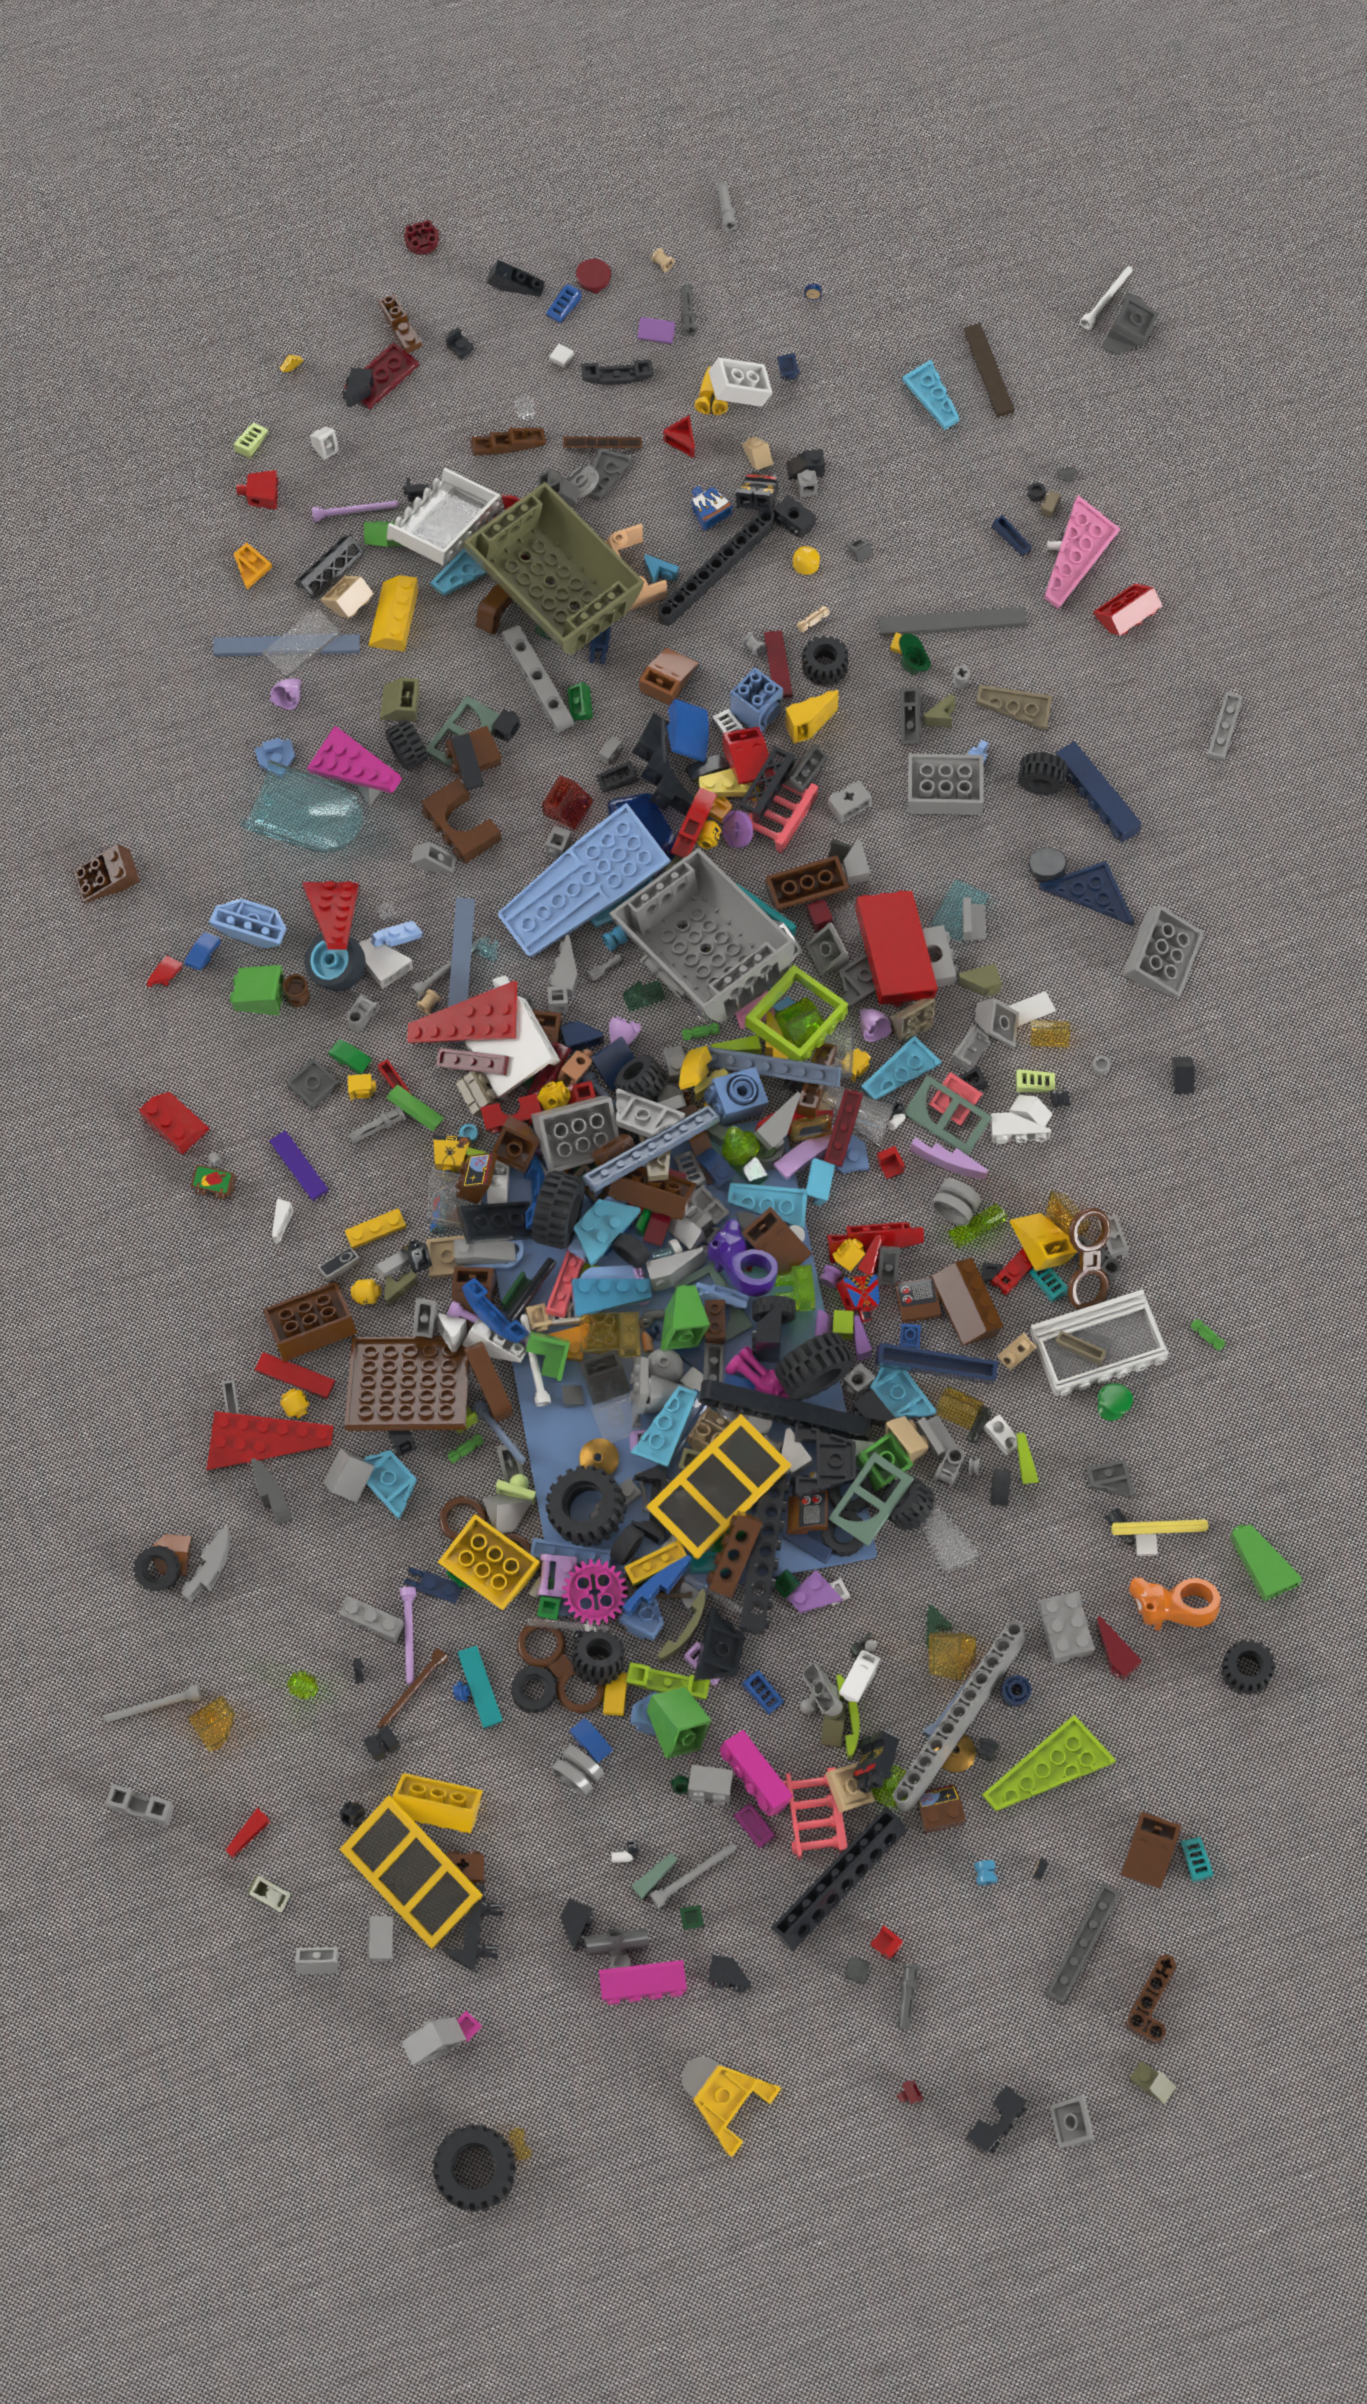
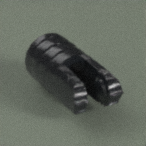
[1104,1508,1135,1545]

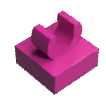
[457,2011,482,2042]

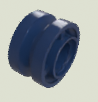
[1000,1675,1031,1707]

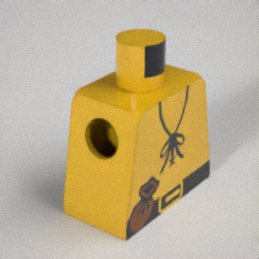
[433,1135,472,1181]

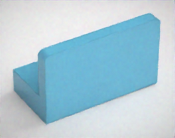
[805,1158,835,1206]

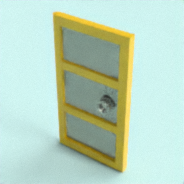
[646,1414,792,1560]
[340,1795,483,1949]

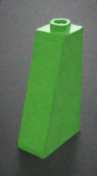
[1230,1524,1302,1602]

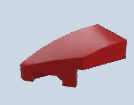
[146,955,182,987]

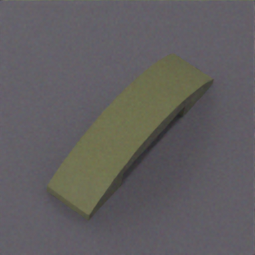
[657,1589,706,1663]

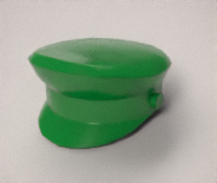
[1097,1383,1133,1421]

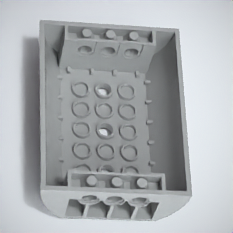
[609,848,795,1022]

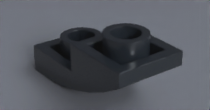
[685,755,729,782]

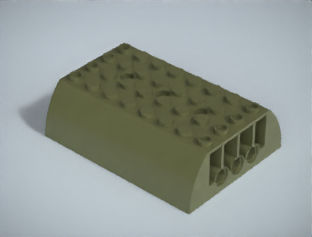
[463,482,644,655]

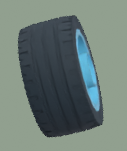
[304,934,366,991]

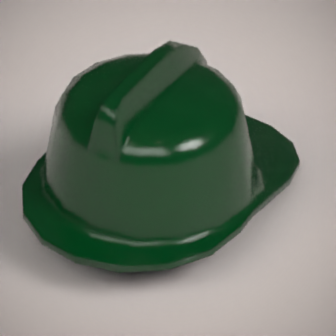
[899,633,931,676]

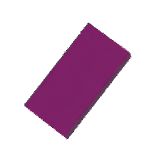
[733,1803,775,1849]

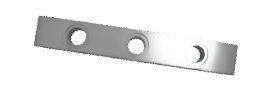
[501,625,574,733]

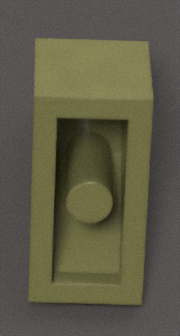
[958,964,1002,996]

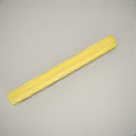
[1111,1519,1209,1535]

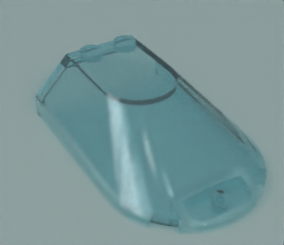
[241,760,363,853]

